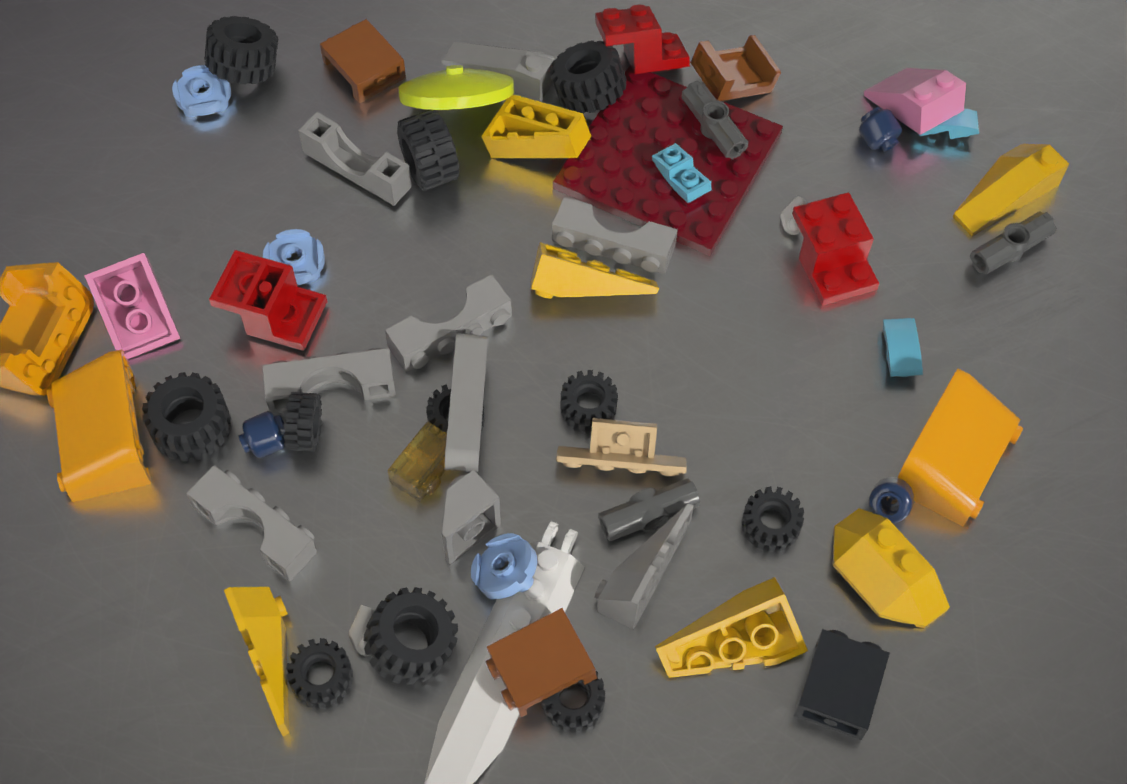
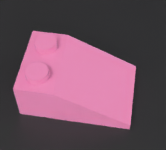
[864,68,966,135]
[84,253,180,360]

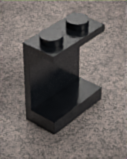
[794,629,890,740]

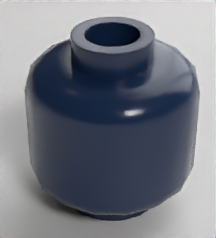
[859,107,902,152]
[238,411,286,458]
[869,477,914,524]

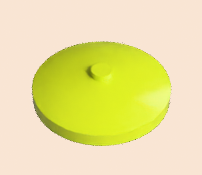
[398,65,514,110]

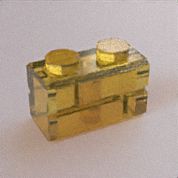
[387,422,451,502]

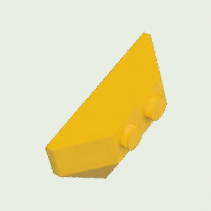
[833,508,950,629]

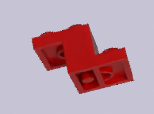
[595,4,690,74]
[792,192,880,306]
[209,250,328,351]

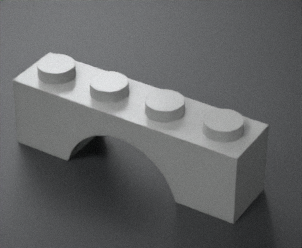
[298,112,412,206]
[552,197,678,274]
[385,274,512,373]
[262,348,396,413]
[186,465,317,582]

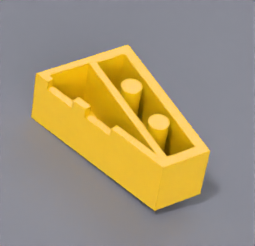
[481,94,591,158]

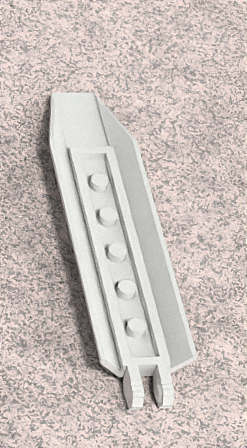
[424,521,585,784]

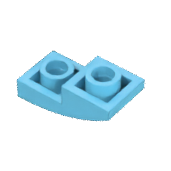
[919,108,979,139]
[652,143,712,203]
[883,318,923,377]

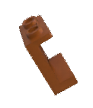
[320,19,406,104]
[690,35,781,101]
[485,608,597,717]

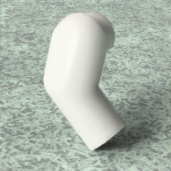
[780,196,806,235]
[349,605,375,656]

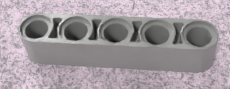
[445,334,488,472]

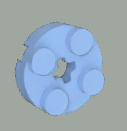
[172,65,231,117]
[263,229,325,285]
[471,533,537,600]

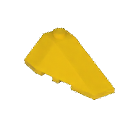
[953,144,1069,236]
[530,242,659,299]
[655,577,808,678]
[224,587,289,736]

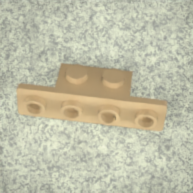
[556,418,687,476]

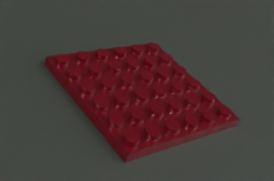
[553,65,783,256]

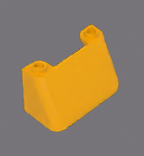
[0,262,94,396]
[47,349,151,502]
[897,368,1023,527]

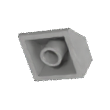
[442,469,501,565]

